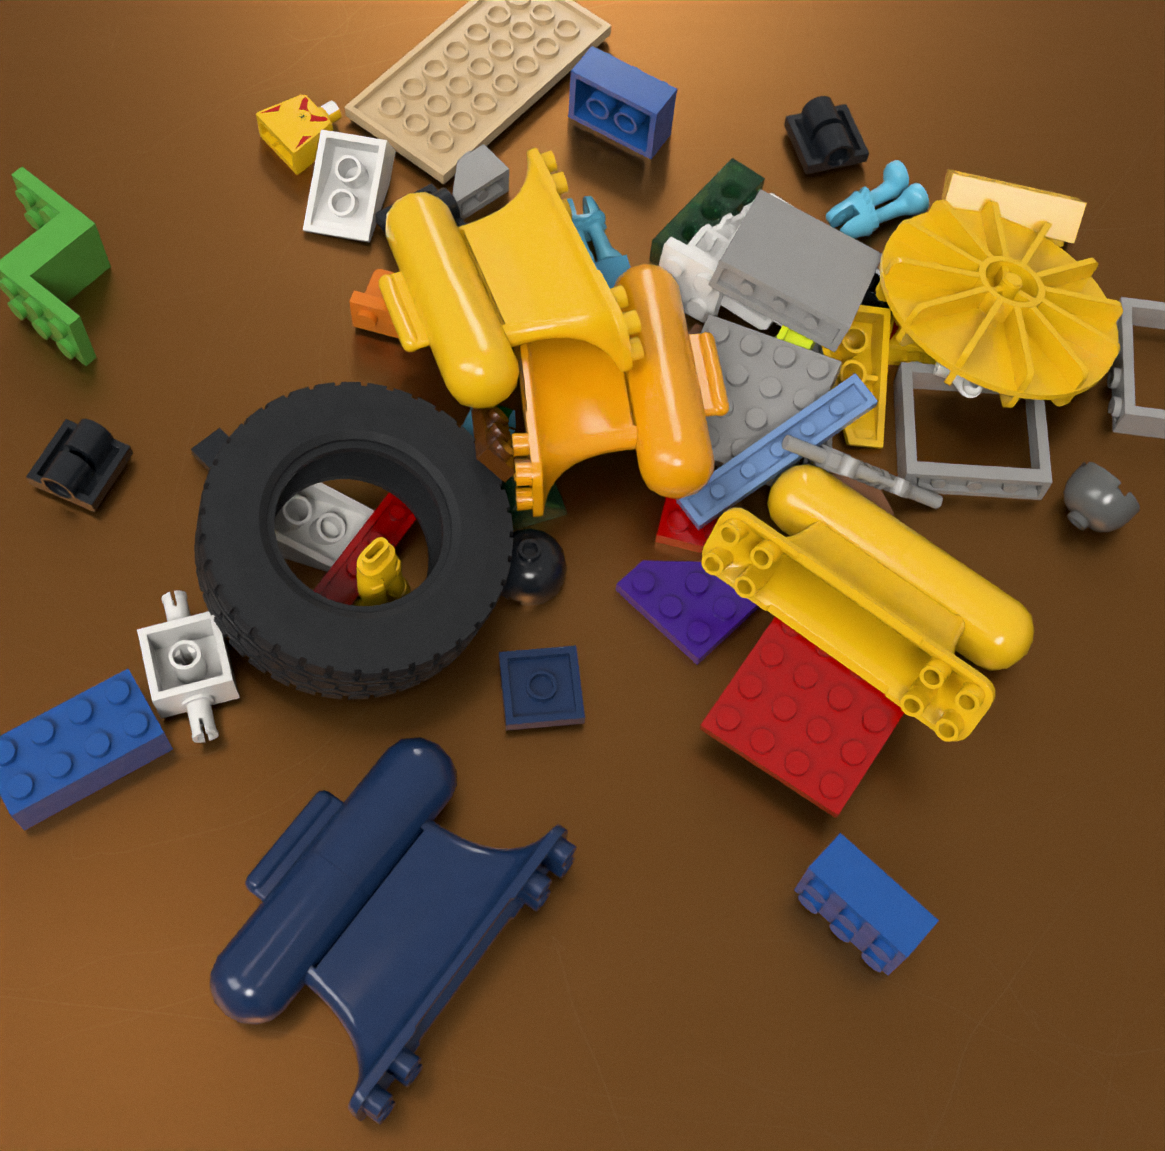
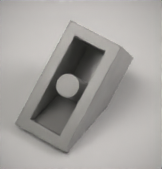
[452,144,509,220]

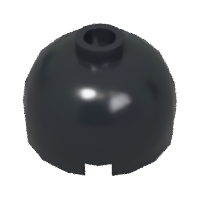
[501,528,567,606]

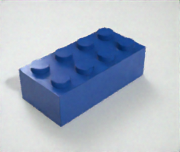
[0,669,173,831]

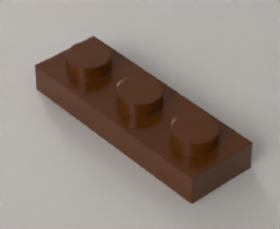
[471,406,516,482]

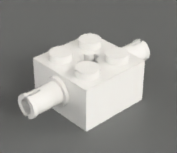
[137,590,240,743]

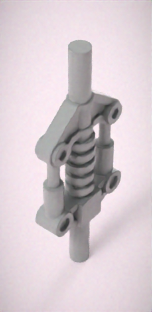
[782,435,943,509]

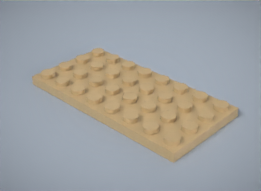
[344,0,611,184]

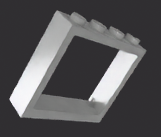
[1107,297,1165,439]
[893,361,1053,500]

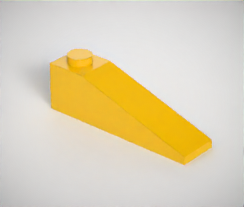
[821,305,891,449]

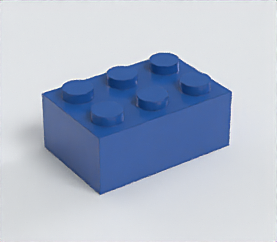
[568,46,677,160]
[794,833,939,976]

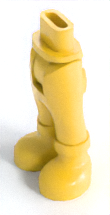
[352,537,411,606]

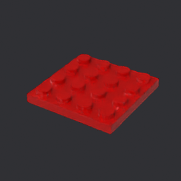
[700,617,904,818]

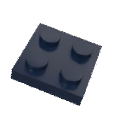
[499,645,585,731]

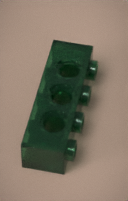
[649,158,765,266]

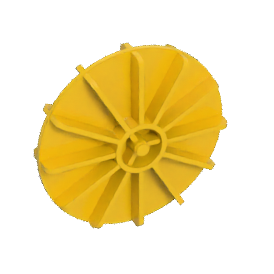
[876,199,1123,408]

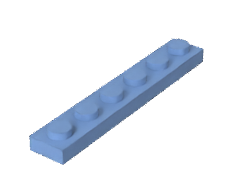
[676,373,878,530]

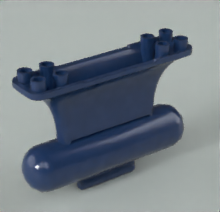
[210,737,577,1125]

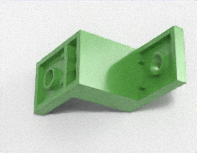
[0,167,111,366]

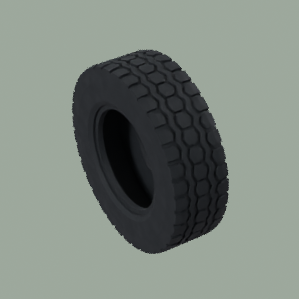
[194,382,513,700]

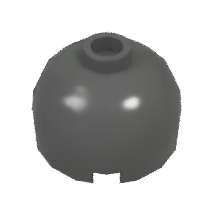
[1063,461,1140,533]

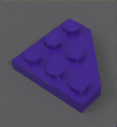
[616,560,759,665]

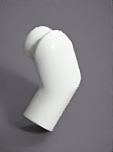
[933,362,983,398]

